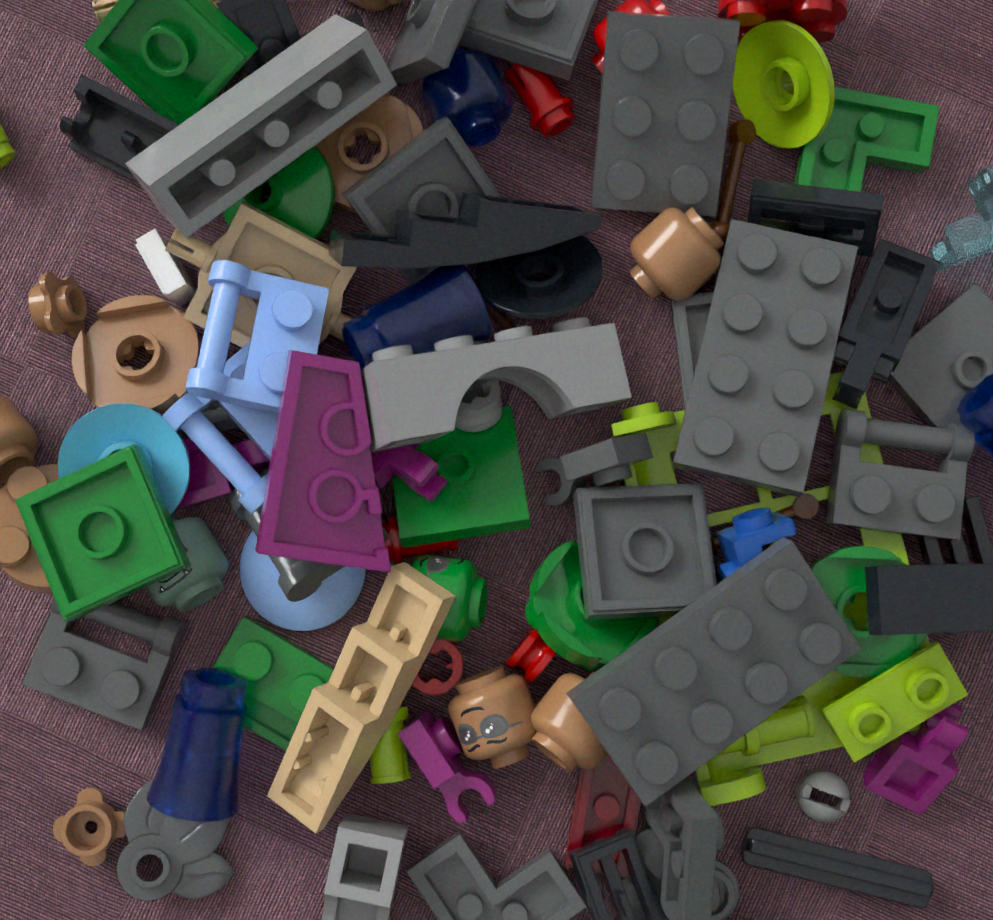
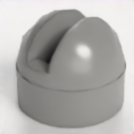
[795,768,850,823]

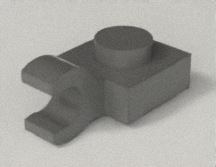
[536,433,653,506]

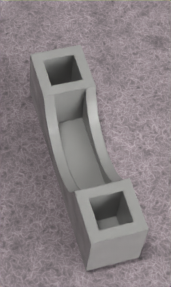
[361,317,632,452]
[322,813,409,920]

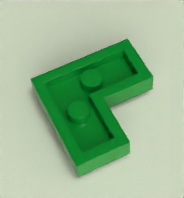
[794,86,939,192]

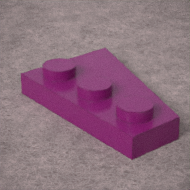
[255,350,391,572]

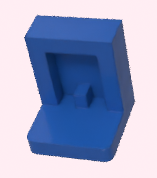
[716,507,797,582]

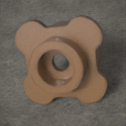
[28,272,87,338]
[53,787,126,866]

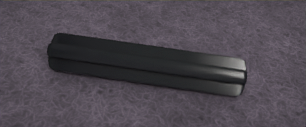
[741,827,934,909]

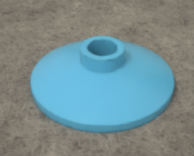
[58,403,190,515]

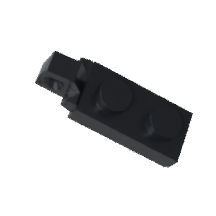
[832,239,941,409]

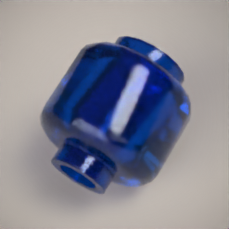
[422,49,513,146]

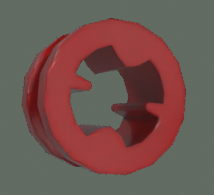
[504,628,556,684]
[412,639,464,695]

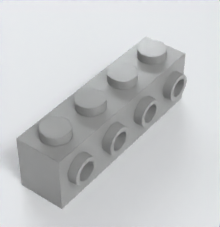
[125,14,397,238]

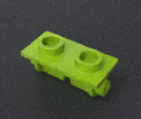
[821,641,968,763]

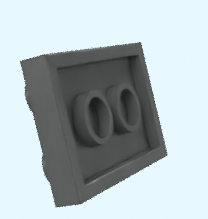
[591,11,740,217]

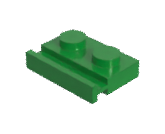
[195,615,335,751]

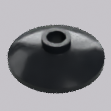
[476,235,603,319]

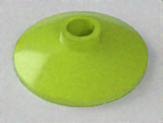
[733,20,835,149]

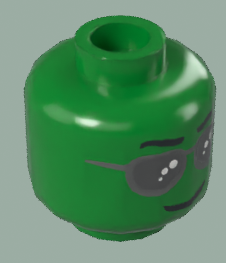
[410,554,489,642]

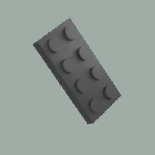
[672,219,858,497]
[566,537,861,807]

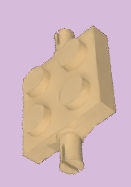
[165,201,374,352]

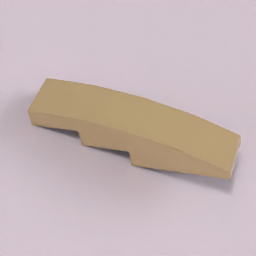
[267,562,456,833]

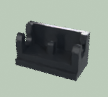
[60,75,179,187]

